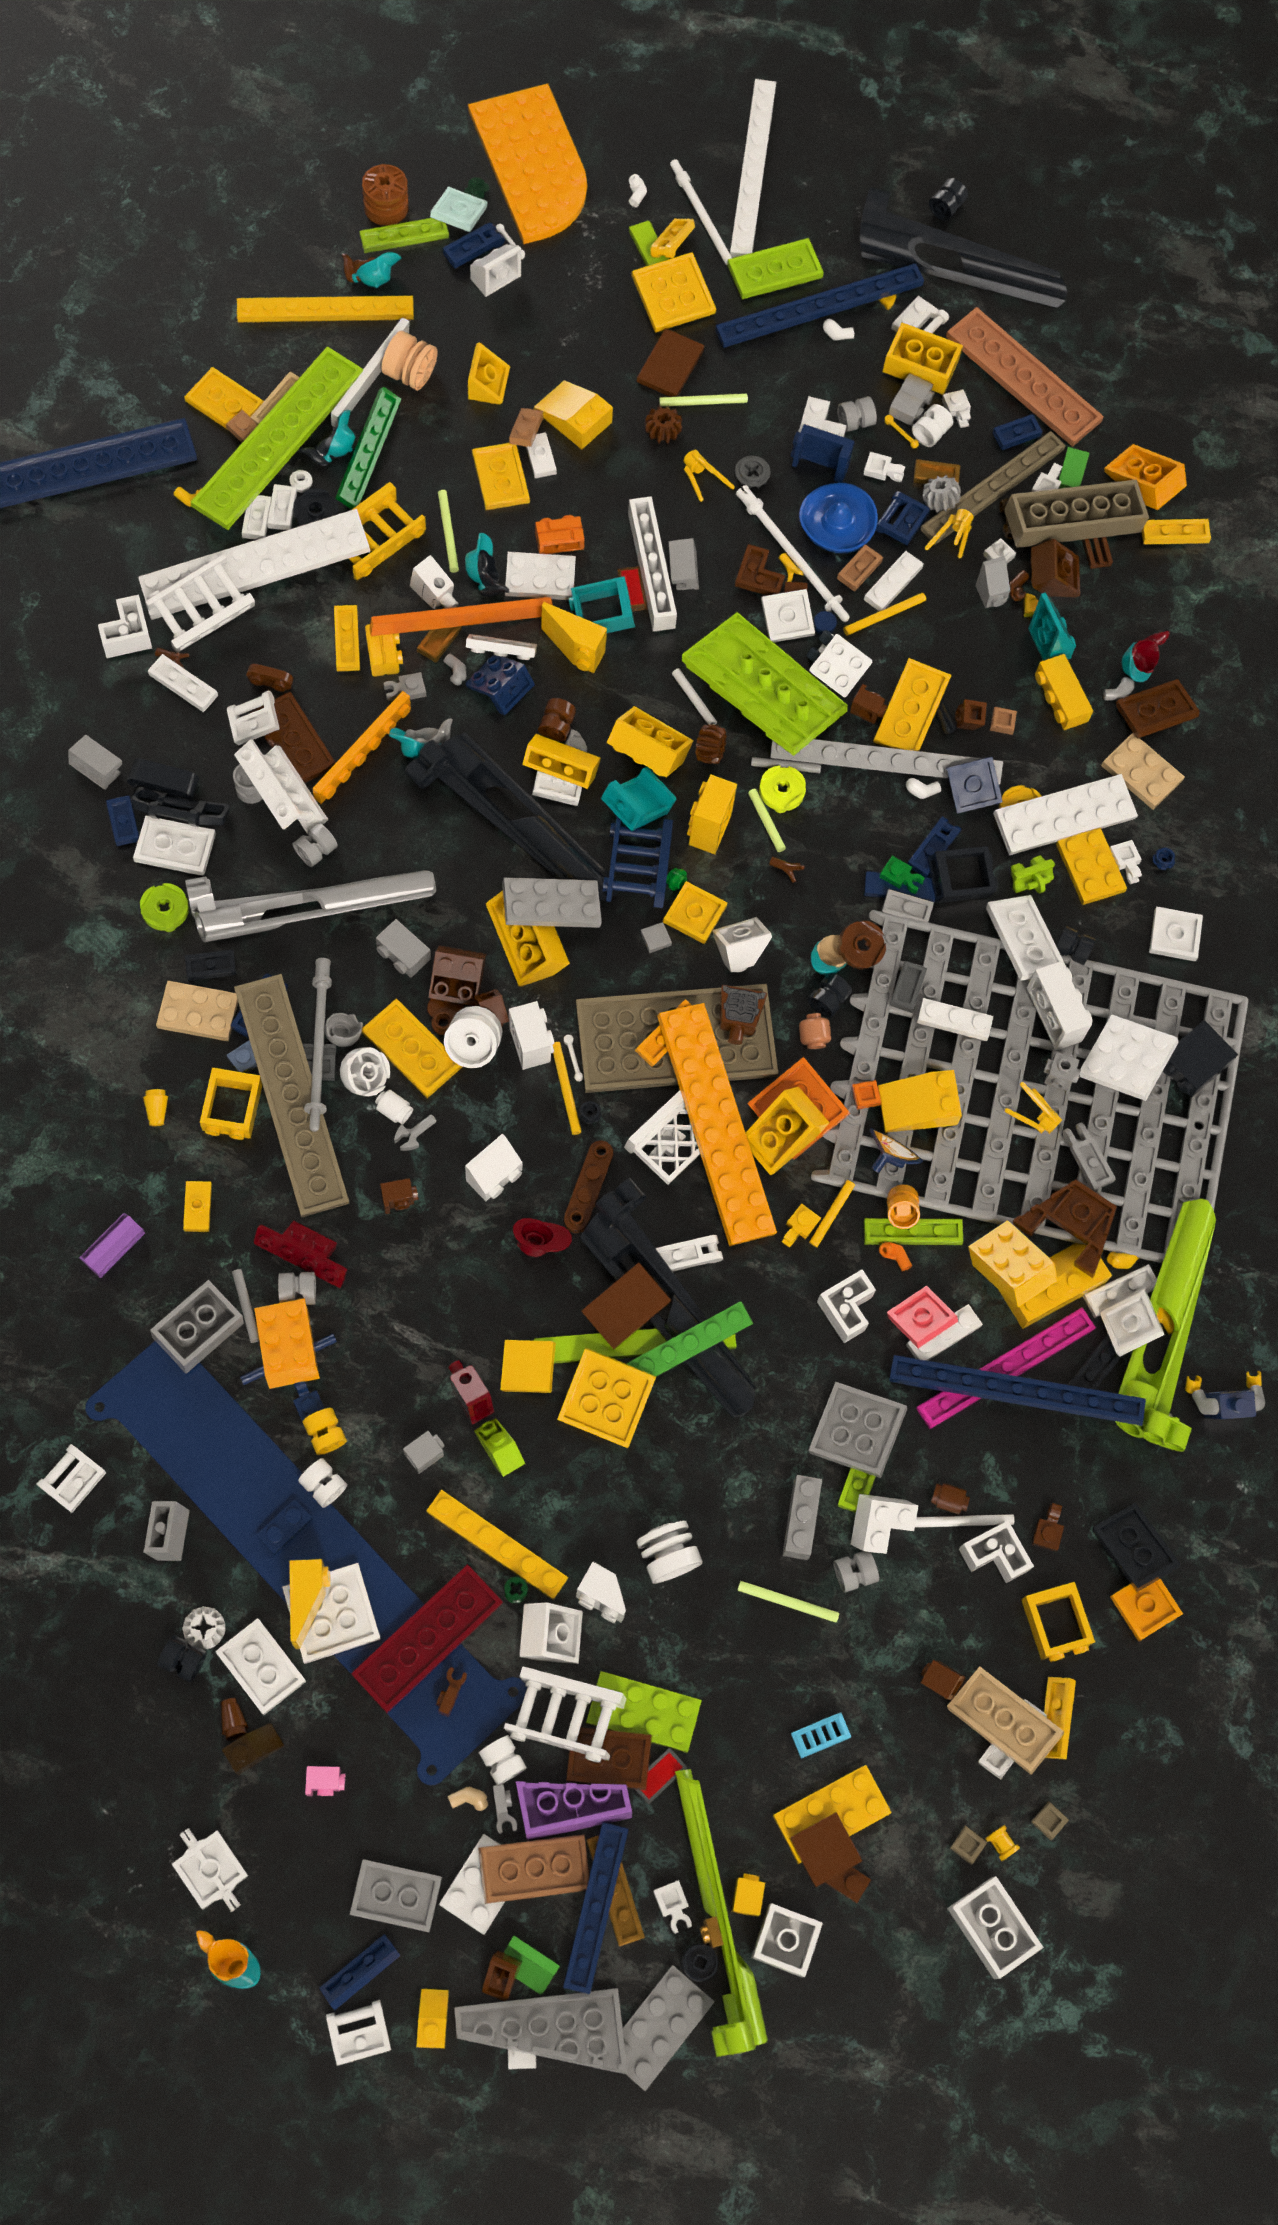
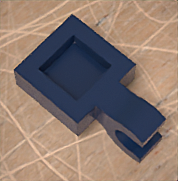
[293,1381,325,1425]

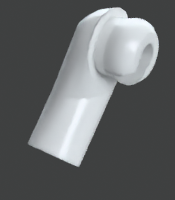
[629,174,647,207]
[823,319,854,340]
[906,778,941,799]

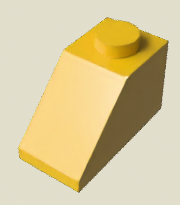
[417,1989,449,2048]

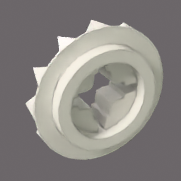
[182,1606,225,1649]

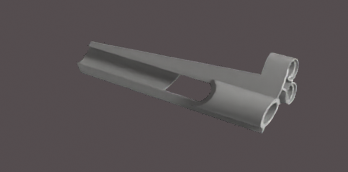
[185,870,436,942]

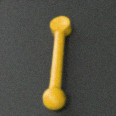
[885,415,919,448]

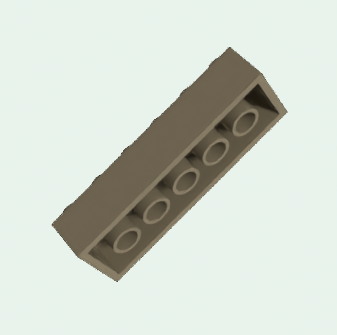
[1004,480,1149,548]

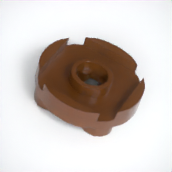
[837,921,886,969]

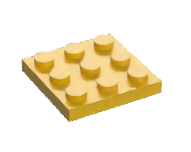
[631,252,716,333]
[557,1348,657,1448]

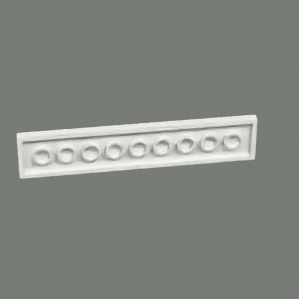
[138,509,371,620]

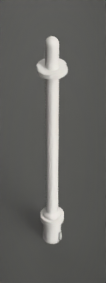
[736,485,849,622]

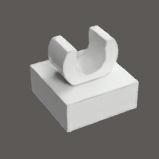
[983,538,1016,564]

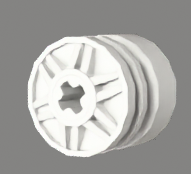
[636,1521,703,1584]

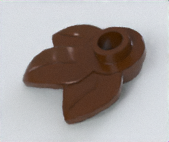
[427,998,464,1035]

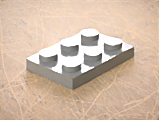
[350,1859,442,1933]

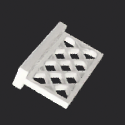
[624,1091,700,1185]

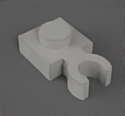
[384,672,426,701]

